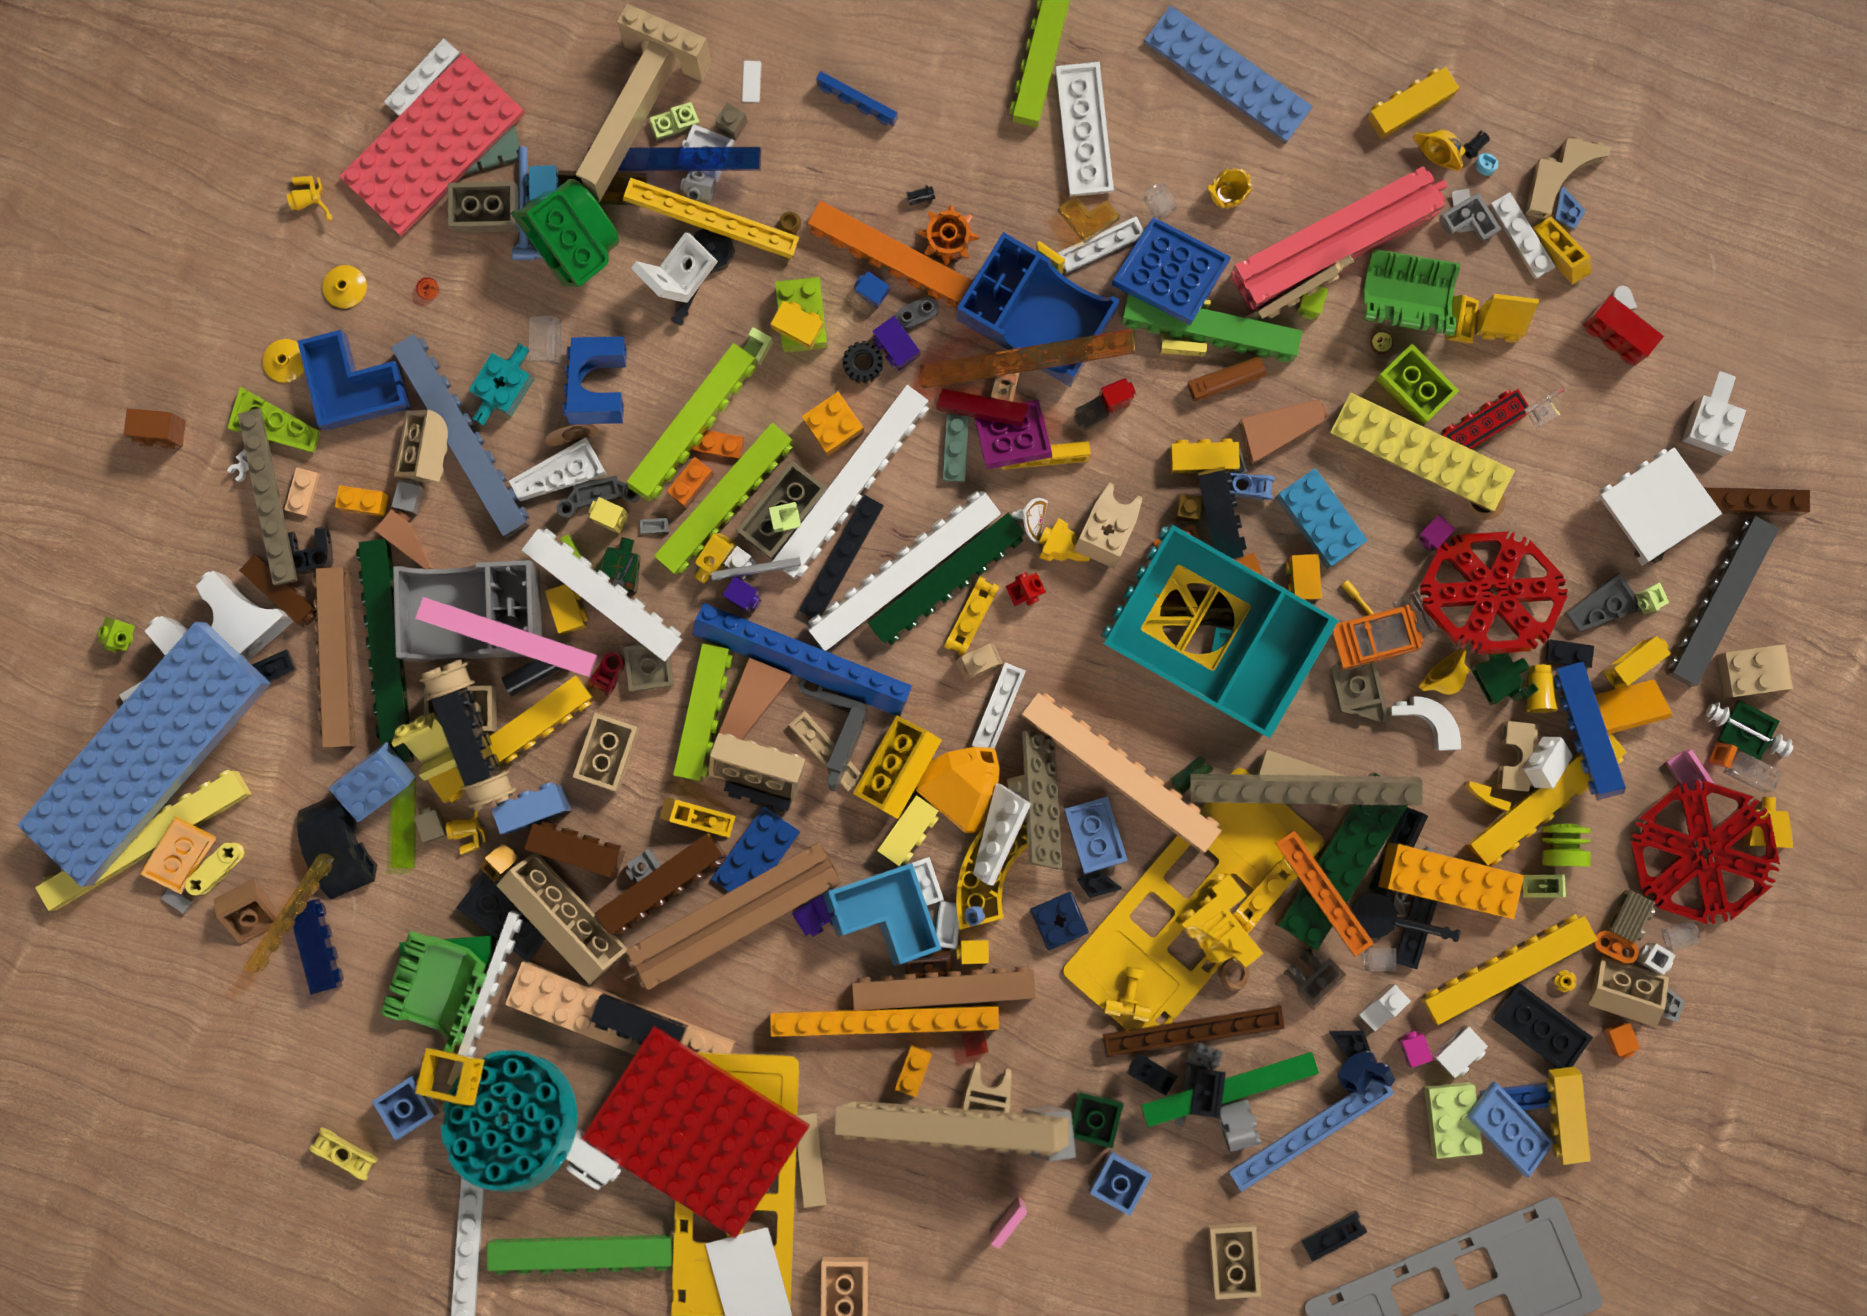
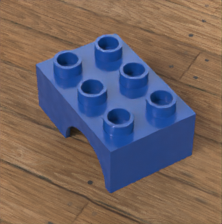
[957,232,1120,387]

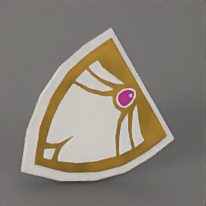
[1012,497,1048,544]

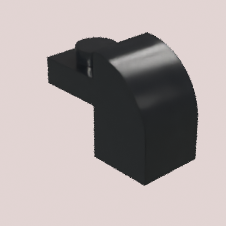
[1127,1053,1178,1096]

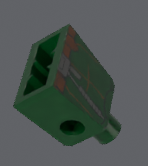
[596,537,641,593]

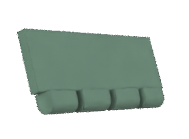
[463,125,520,176]

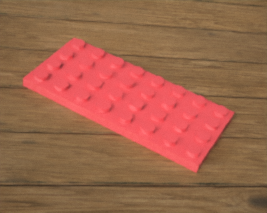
[339,53,525,237]

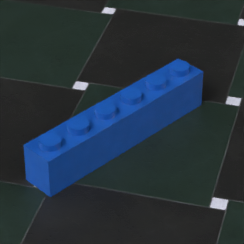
[1553,662,1626,800]

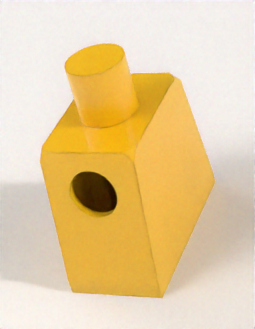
[694,533,739,584]
[1742,797,1793,848]

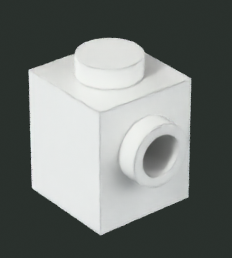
[1637,942,1676,975]

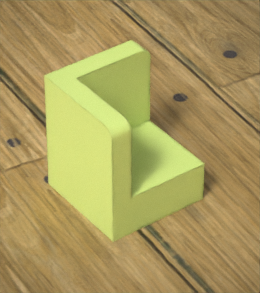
[743,327,773,365]
[769,502,801,533]

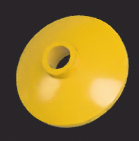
[322,265,367,309]
[263,339,304,383]

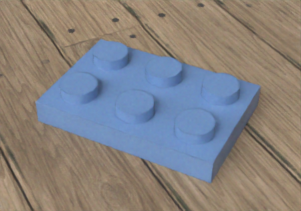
[1064,796,1128,875]

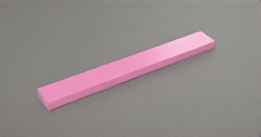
[415,597,597,677]

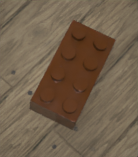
[524,820,625,878]

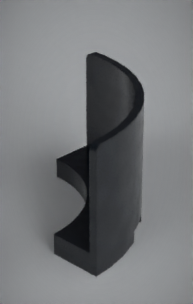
[297,795,378,899]

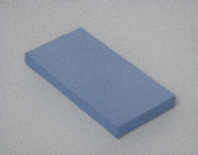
[1467,1082,1554,1178]

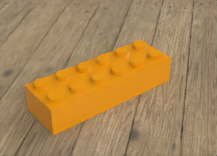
[1378,842,1524,920]

